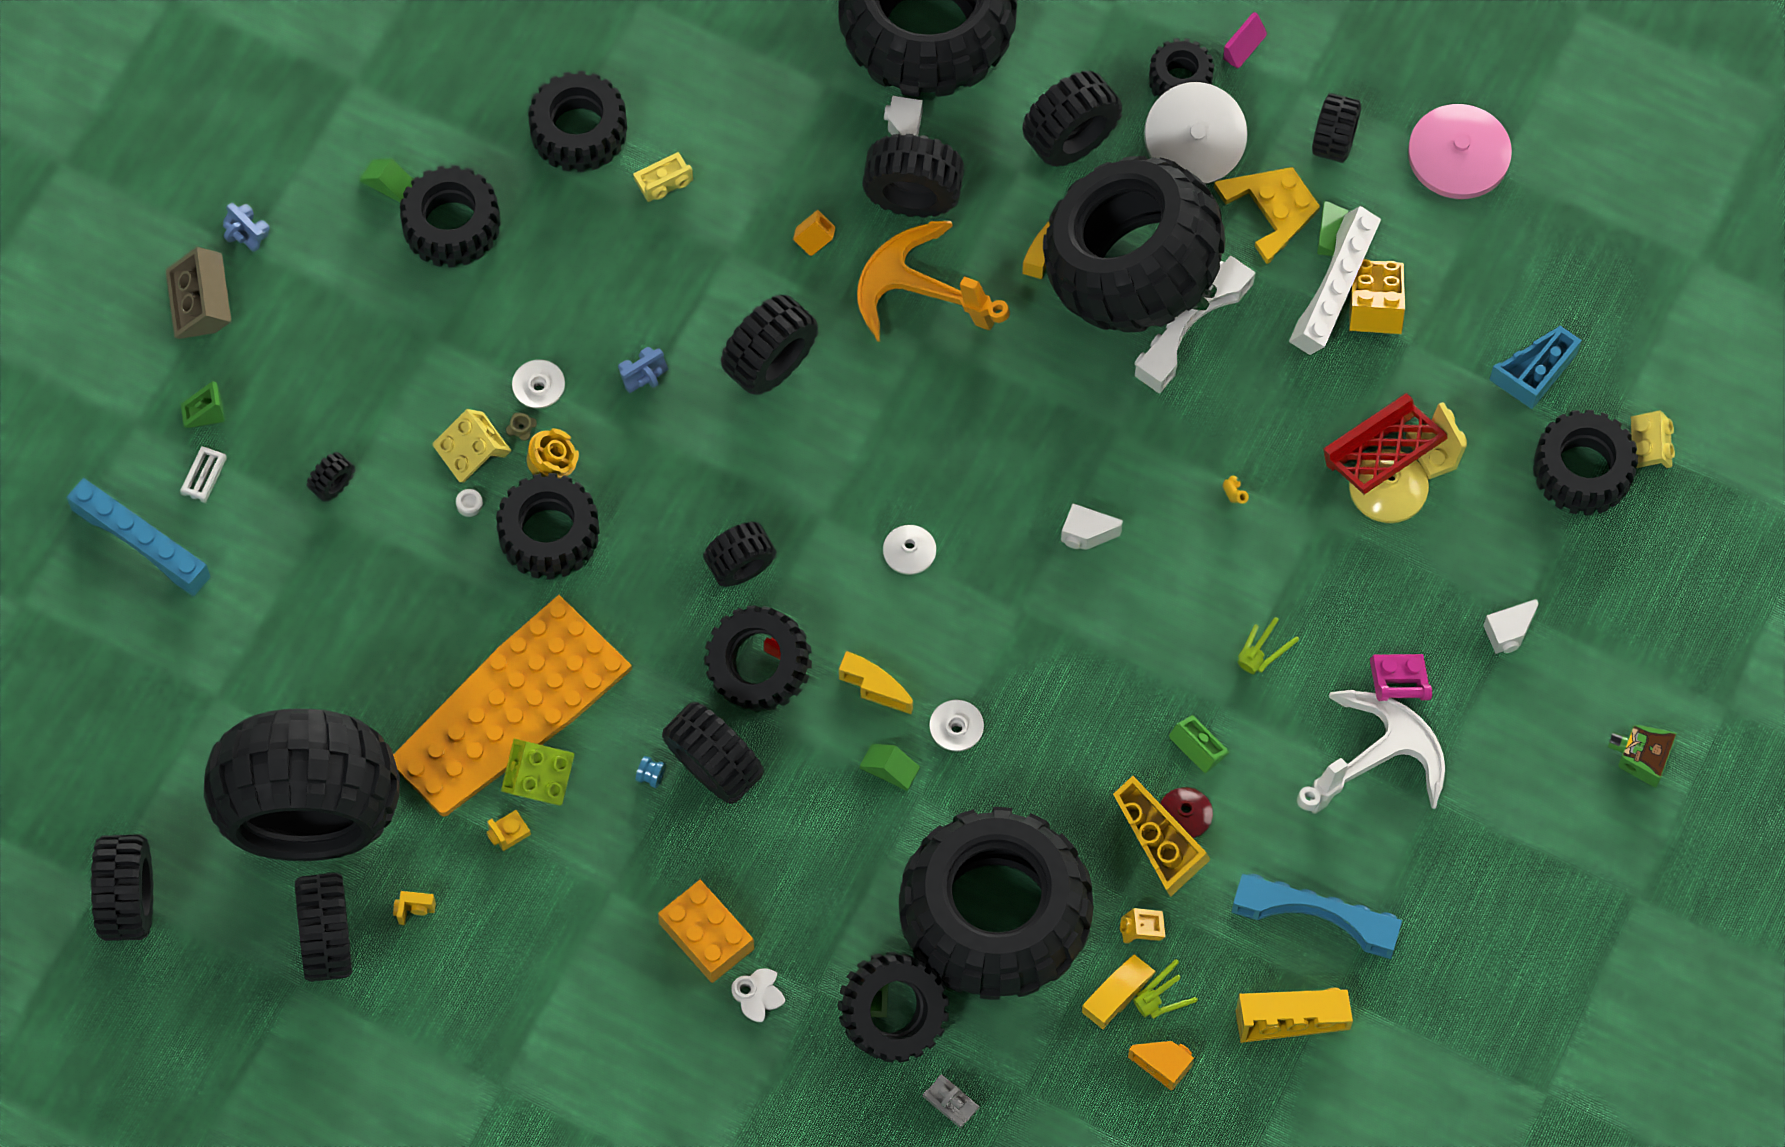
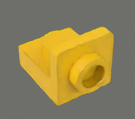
[486,810,531,851]
[393,891,436,925]
[1120,908,1165,943]

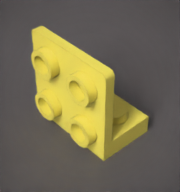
[1405,402,1467,479]
[433,409,512,483]

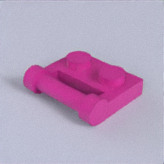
[1370,654,1432,701]

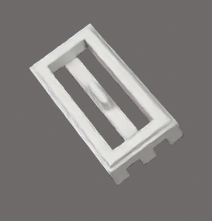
[180,446,227,503]

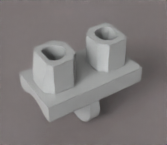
[923,1074,979,1129]

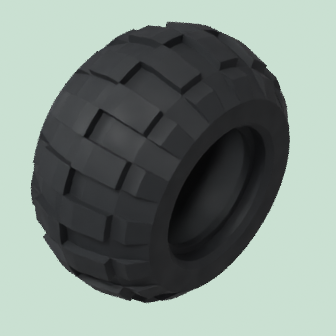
[838,0,1017,97]
[1043,156,1225,332]
[203,708,400,861]
[899,807,1094,1000]

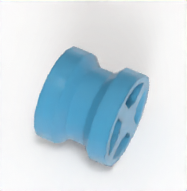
[635,756,666,788]

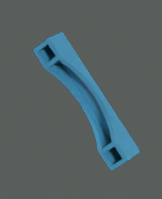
[66,478,211,597]
[1231,874,1402,959]

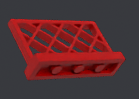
[1323,393,1447,495]

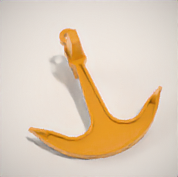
[857,221,1010,342]

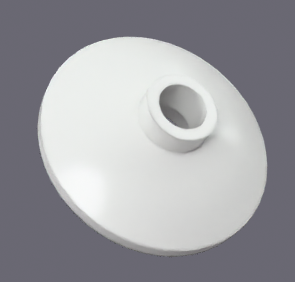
[512,360,565,408]
[883,525,936,575]
[930,700,984,751]

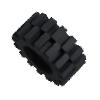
[306,452,356,502]

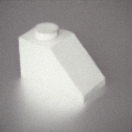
[884,96,923,136]
[1061,504,1123,550]
[1484,599,1538,654]

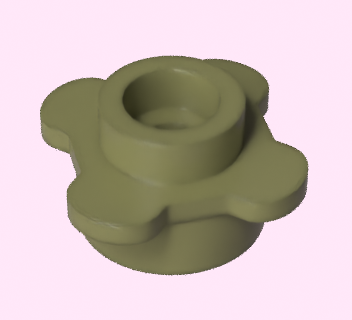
[506,412,537,441]

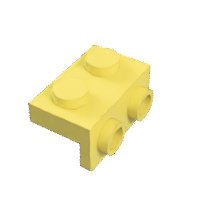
[633,152,693,202]
[1631,410,1675,468]

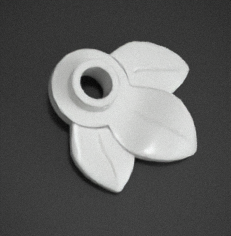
[732,968,785,1022]

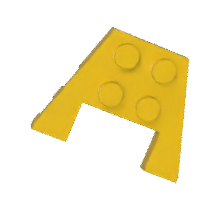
[1214,167,1320,264]

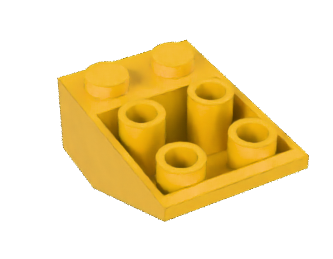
[1349,259,1405,334]

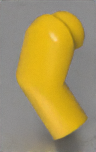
[1222,475,1249,504]

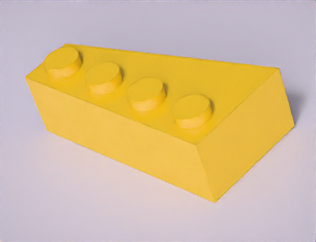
[1113,776,1211,897]
[1235,987,1353,1043]

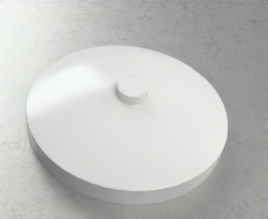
[1144,82,1247,185]

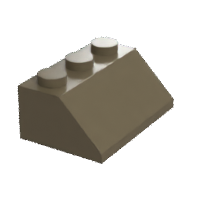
[166,247,231,339]

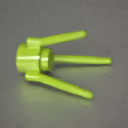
[1237,617,1299,674]
[1133,959,1198,1019]

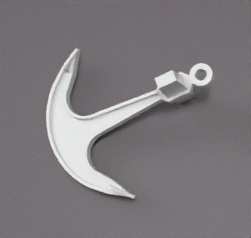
[1297,690,1445,814]

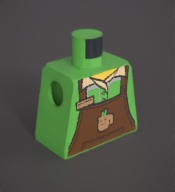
[1607,725,1677,788]

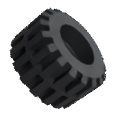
[1149,38,1214,98]
[1312,93,1361,163]
[703,522,777,587]

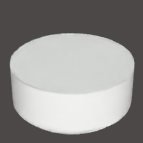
[456,489,483,517]

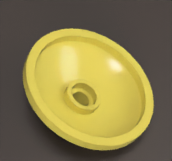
[1349,449,1429,523]

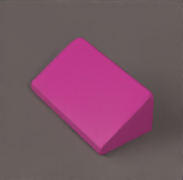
[1223,12,1267,68]

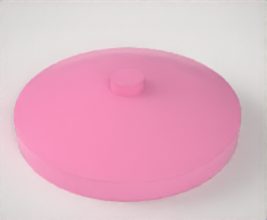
[1408,104,1512,199]

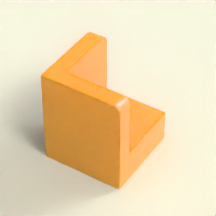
[793,210,836,256]

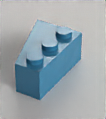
[1489,326,1582,409]

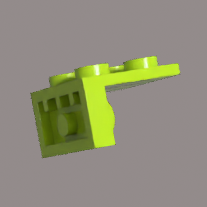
[501,738,574,806]

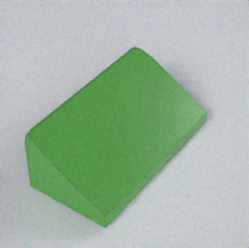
[1317,201,1348,256]
[1169,715,1230,773]

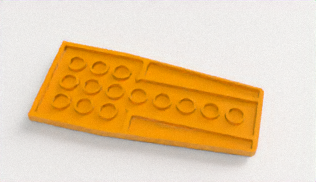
[393,595,632,817]

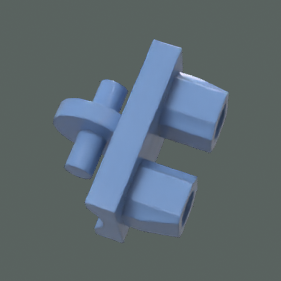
[223,202,270,252]
[618,347,669,394]

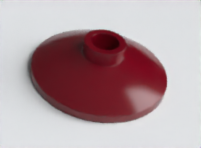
[1160,787,1213,838]

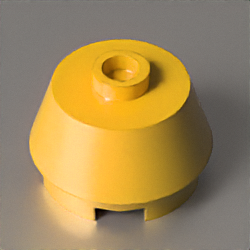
[526,428,579,478]

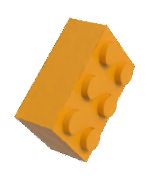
[658,879,755,983]

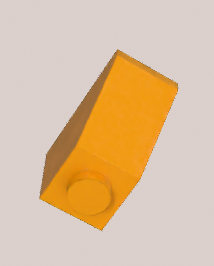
[1128,1041,1194,1091]

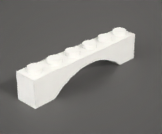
[1289,206,1381,355]
[1134,255,1255,394]

